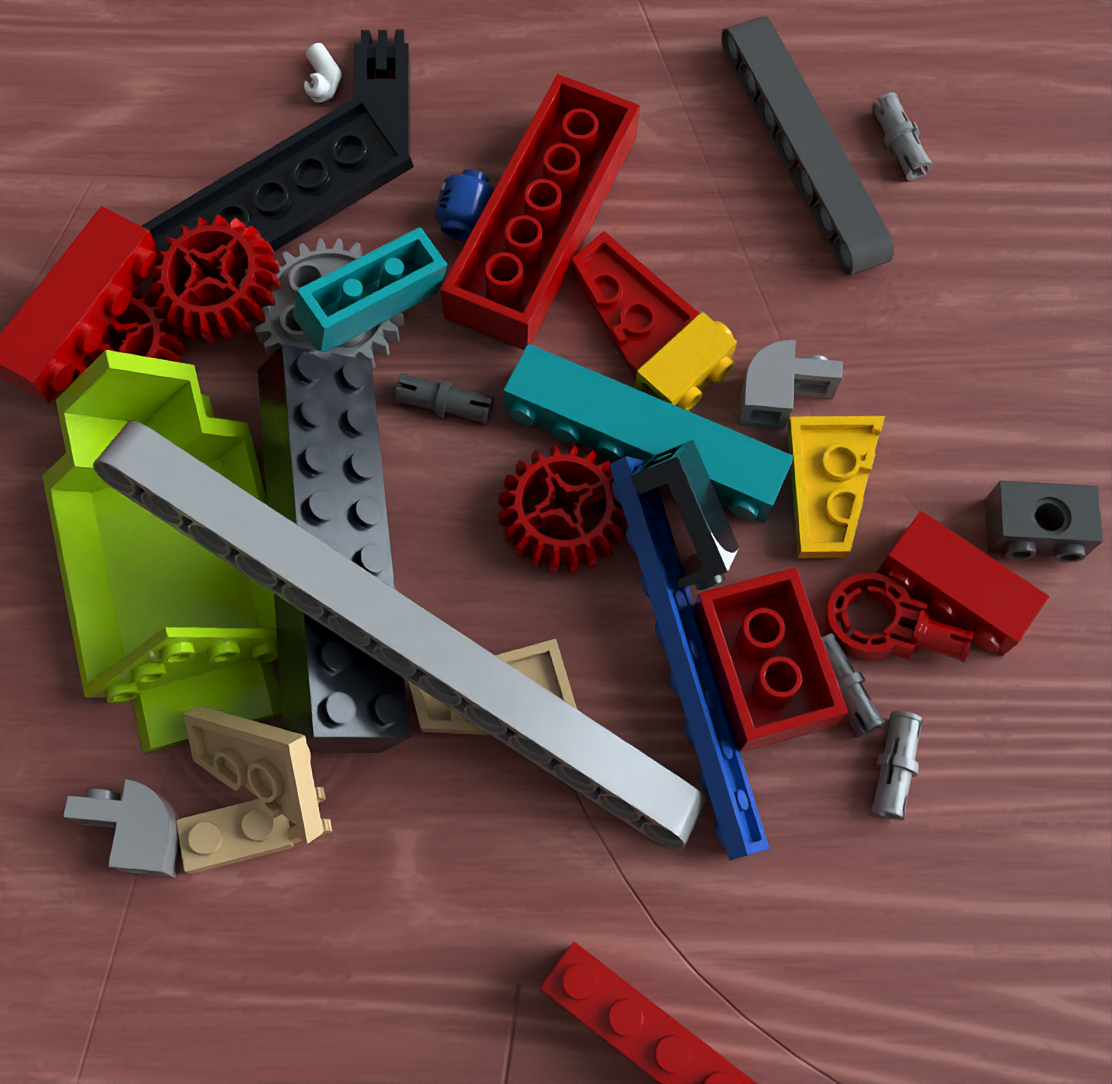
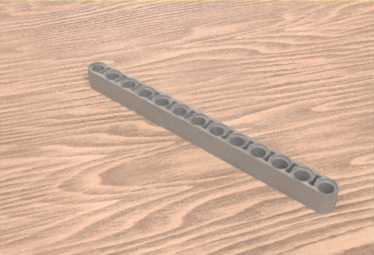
[93,421,706,850]

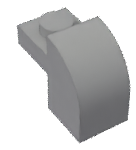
[738,340,843,429]
[63,779,181,878]

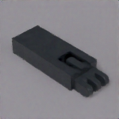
[353,29,411,170]

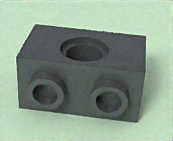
[985,480,1103,563]

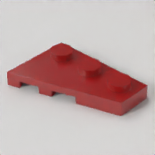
[571,231,700,380]

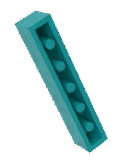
[503,344,794,523]

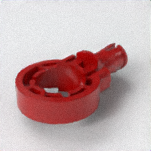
[826,572,974,663]

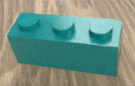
[293,227,448,352]

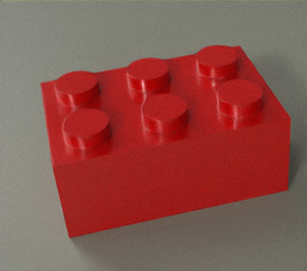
[694,567,848,753]

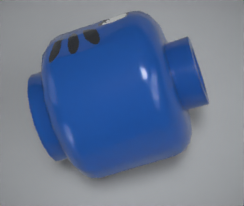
[434,169,495,242]

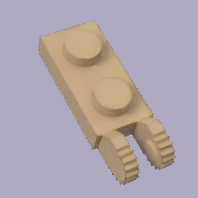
[176,786,332,874]

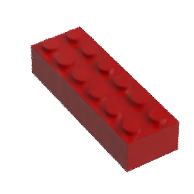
[440,74,640,350]

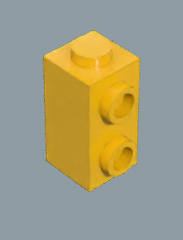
[634,311,737,411]

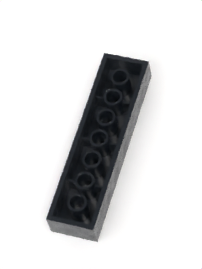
[258,344,410,753]

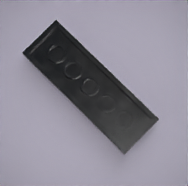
[142,92,414,289]

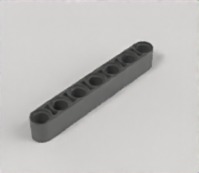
[721,15,894,276]

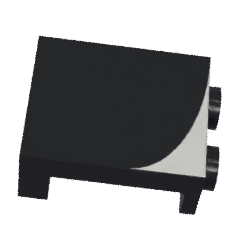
[630,439,739,590]

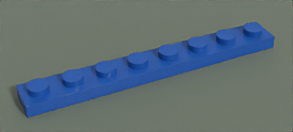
[610,456,770,861]

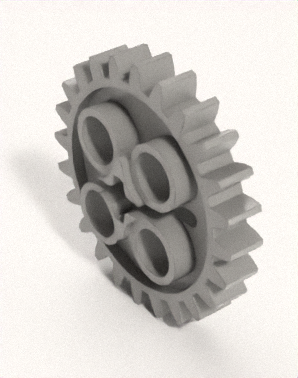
[253,239,405,369]

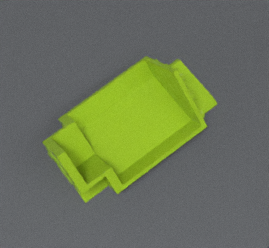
[42,350,283,754]

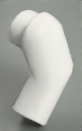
[304,43,342,103]

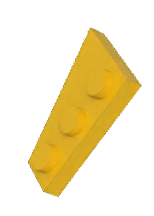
[787,416,885,558]

